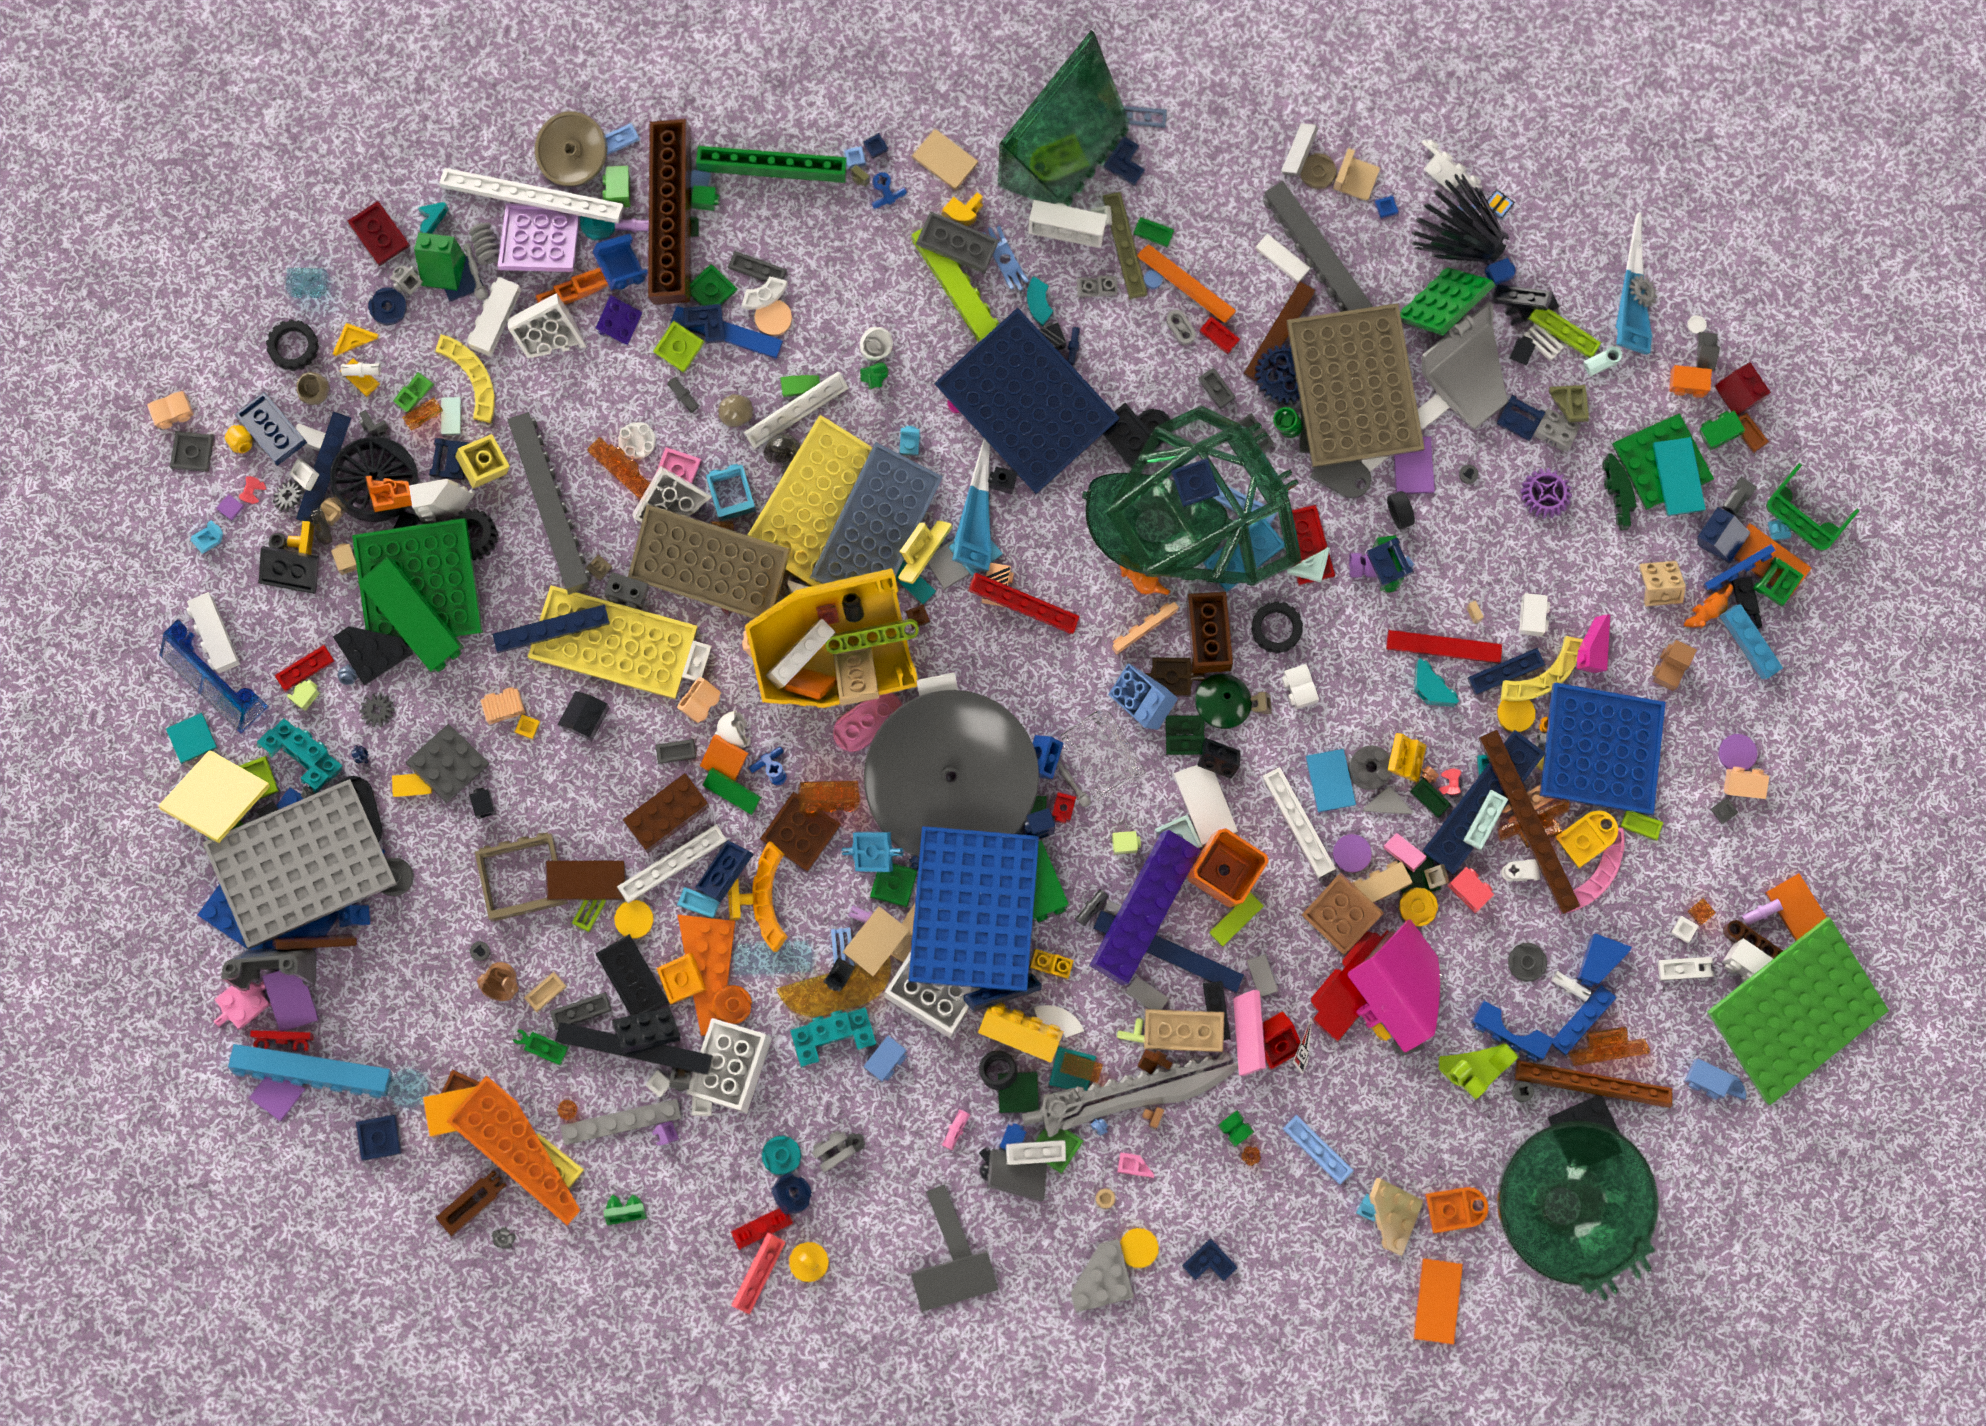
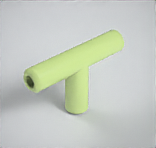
[1117,1018,1144,1043]

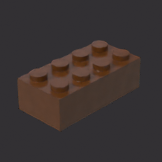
[1186,591,1233,674]
[622,773,710,853]

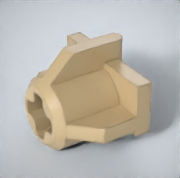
[320,498,348,526]

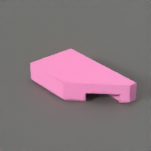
[1117,1152,1154,1178]

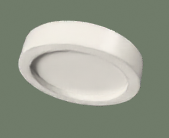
[1688,315,1707,334]

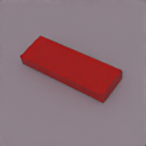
[274,645,335,692]

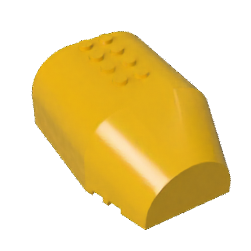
[745,568,918,708]

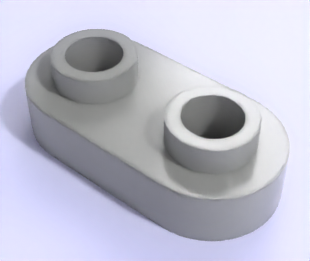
[1166,310,1196,345]

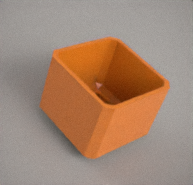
[1187,828,1269,908]

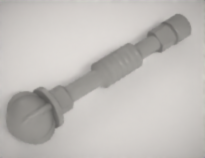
[463,243,488,300]
[1057,759,1091,807]

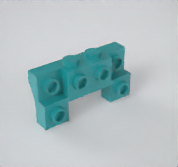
[256,718,343,794]
[790,1007,877,1068]

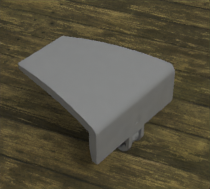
[1422,301,1508,429]

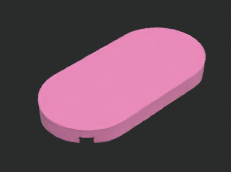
[833,693,902,752]

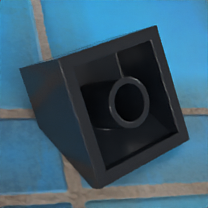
[557,691,610,742]

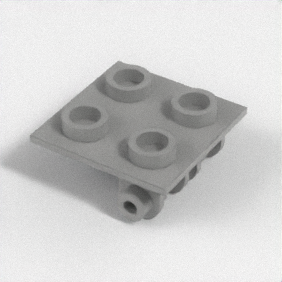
[1534,408,1581,452]

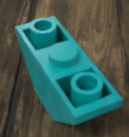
[1414,658,1459,707]

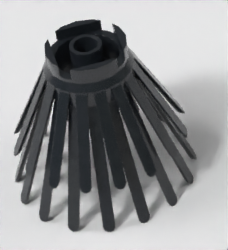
[1411,174,1509,265]

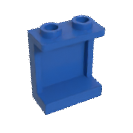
[593,234,648,290]

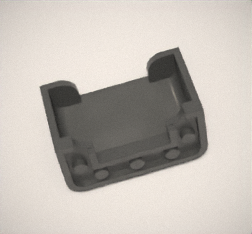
[221,948,317,991]

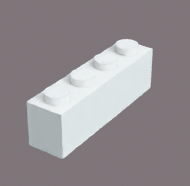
[467,277,521,357]
[186,592,240,673]
[765,619,835,689]

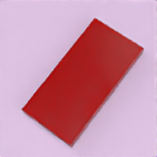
[1279,505,1335,586]

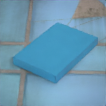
[1306,749,1356,813]

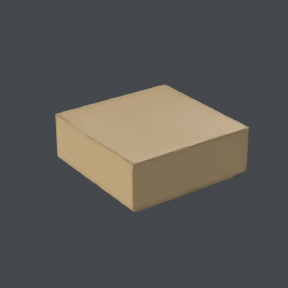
[1466,600,1484,624]

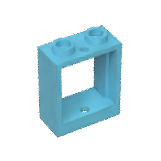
[706,464,756,522]

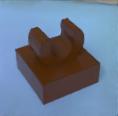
[905,604,930,629]

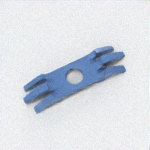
[984,225,1029,290]

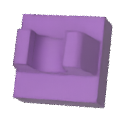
[652,1121,679,1146]

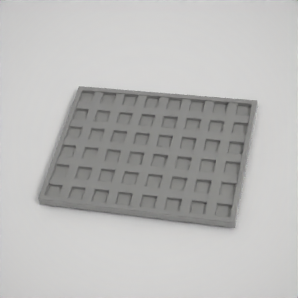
[202,779,397,949]

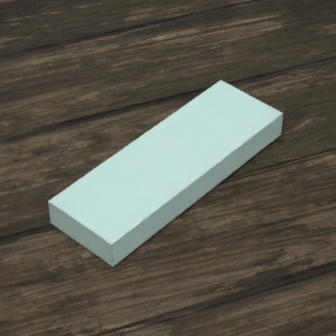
[1463,790,1508,850]

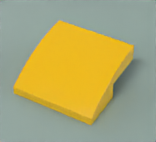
[1388,733,1427,782]

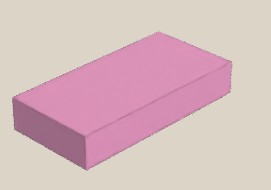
[1384,833,1426,872]

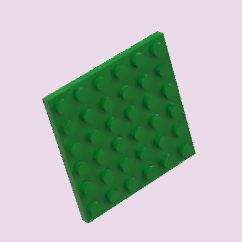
[352,518,483,637]

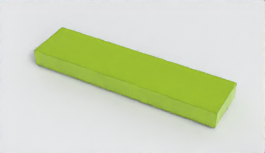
[1528,308,1601,358]

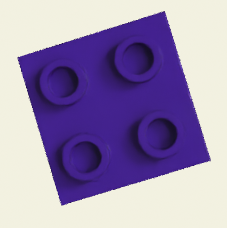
[595,295,643,345]

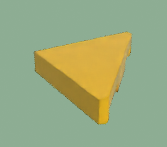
[332,323,379,356]

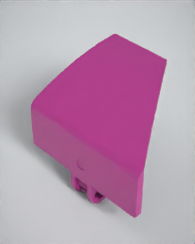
[1348,919,1440,1052]

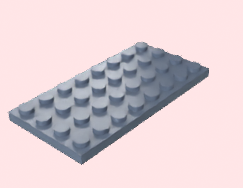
[809,442,943,584]

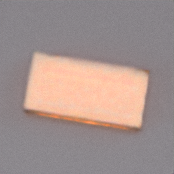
[1060,1052,1103,1083]

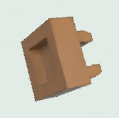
[1142,1107,1164,1130]

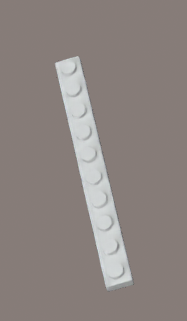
[439,168,624,223]

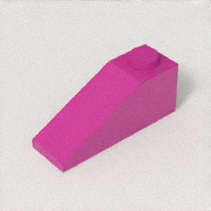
[1577,614,1610,673]

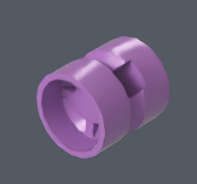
[1349,553,1377,578]

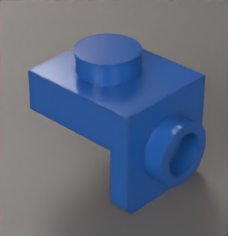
[338,905,371,928]

